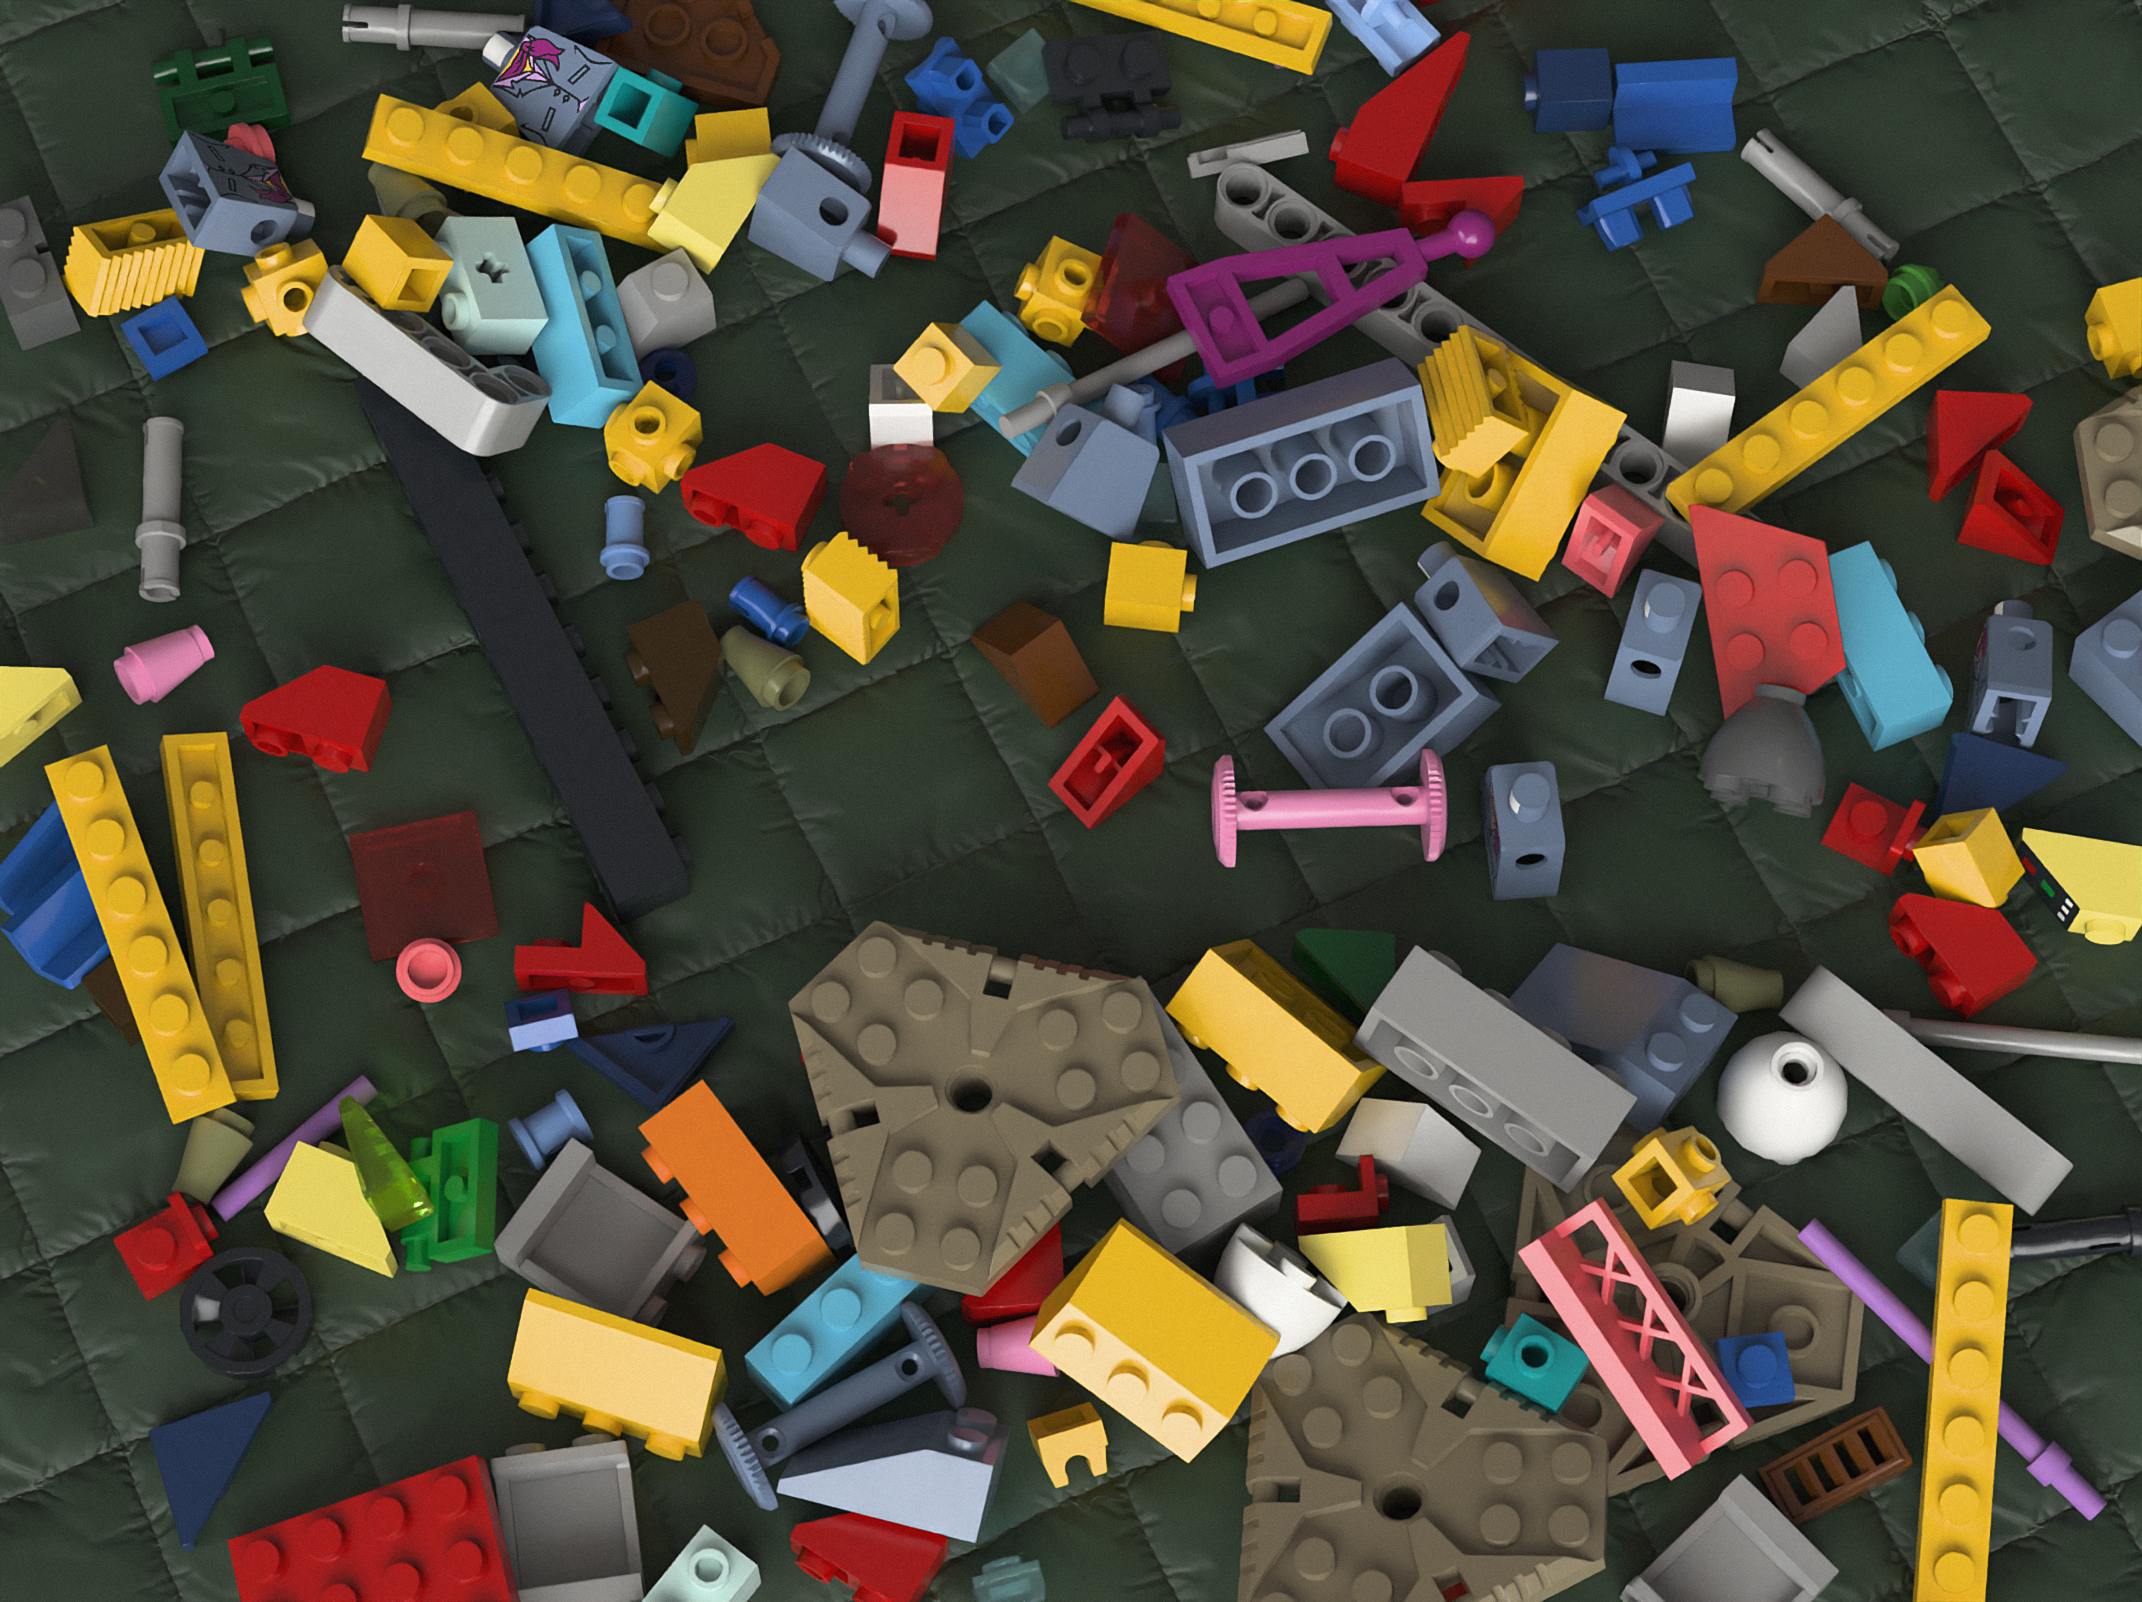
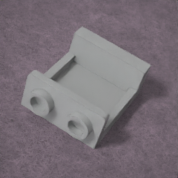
[494,1137,707,1328]
[491,1434,646,1602]
[1619,1474,1839,1602]

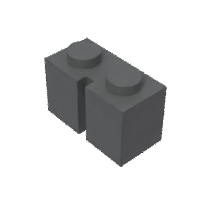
[0,195,81,351]

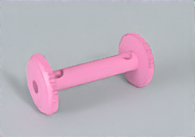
[1211,749,1448,867]

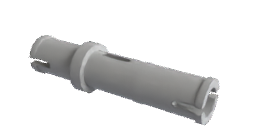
[342,3,527,51]
[1741,128,1900,265]
[135,417,187,602]

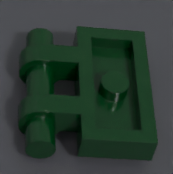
[151,34,292,151]

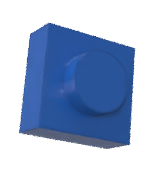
[120,295,208,382]
[504,988,578,1052]
[1714,1331,1796,1408]

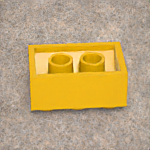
[1421,349,1627,582]
[1164,938,1388,1134]
[1028,1217,1281,1463]
[507,1288,729,1461]

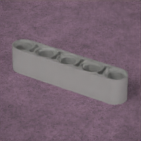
[1778,964,2074,1217]

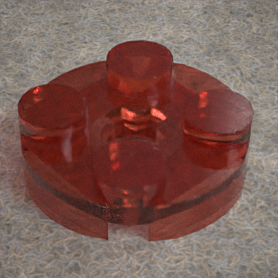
[839,443,964,567]

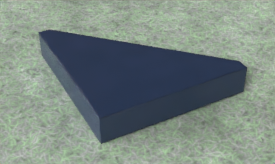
[532,0,633,45]
[1929,732,2068,829]
[565,1015,736,1115]
[149,1391,275,1552]

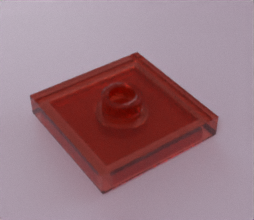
[1080,212,1200,383]
[349,810,500,961]

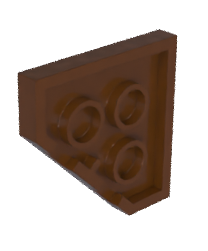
[594,0,782,110]

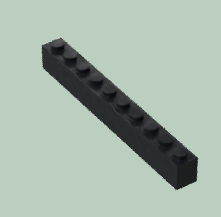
[352,376,695,926]

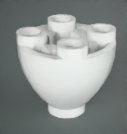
[1716,1031,1848,1165]
[1213,1222,1348,1360]

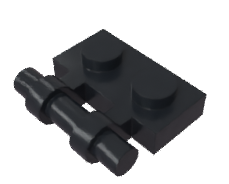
[1041,30,1181,144]

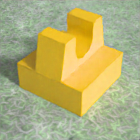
[1026,1402,1108,1488]

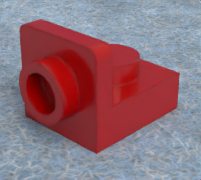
[1821,782,1929,877]
[1294,1154,1389,1240]
[113,1190,219,1301]

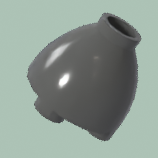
[1697,684,1826,818]

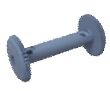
[770,0,933,195]
[711,1301,967,1511]

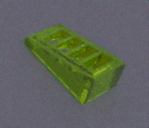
[338,1095,435,1233]

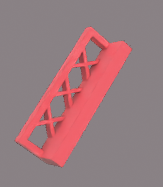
[1518,1196,1755,1480]

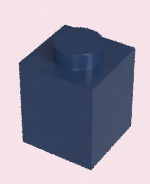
[1521,47,1613,133]

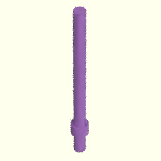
[1797,1217,2108,1520]

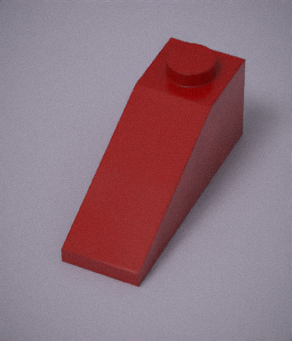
[1329,31,1471,209]

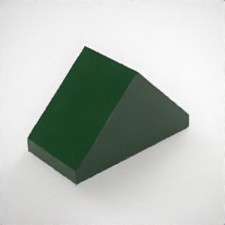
[1291,928,1396,1029]

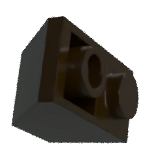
[622,597,726,757]

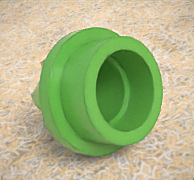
[1882,264,1945,321]

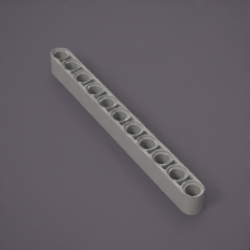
[1214,162,1762,570]

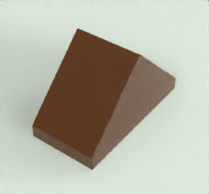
[1756,213,1888,310]
[971,600,1099,731]

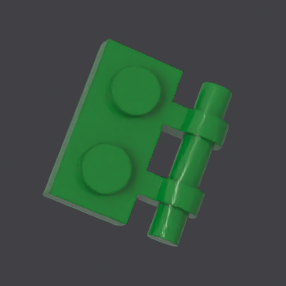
[399,1118,499,1272]

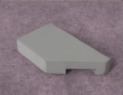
[1186,130,1309,178]

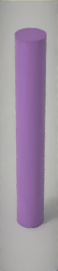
[210,1075,379,1222]

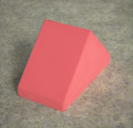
[1561,484,1665,599]

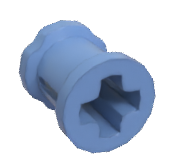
[507,1088,594,1172]

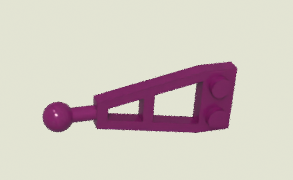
[1166,209,1496,390]

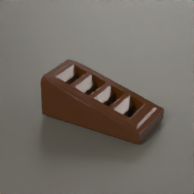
[1756,1405,1912,1528]

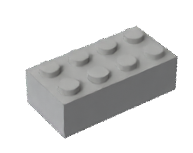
[1352,945,1638,1194]
[1103,975,1283,1266]

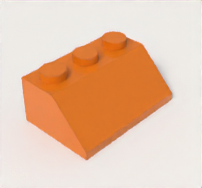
[638,1079,838,1296]

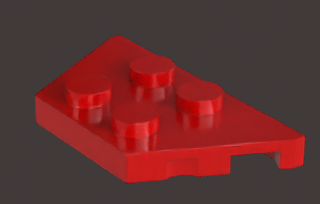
[1688,503,1847,720]

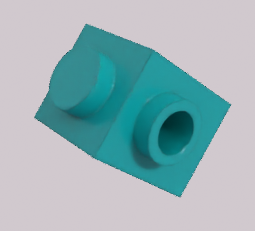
[593,66,699,159]
[1480,1313,1590,1415]

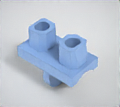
[1325,0,1441,77]

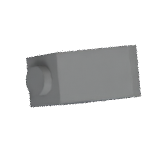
[616,247,716,369]

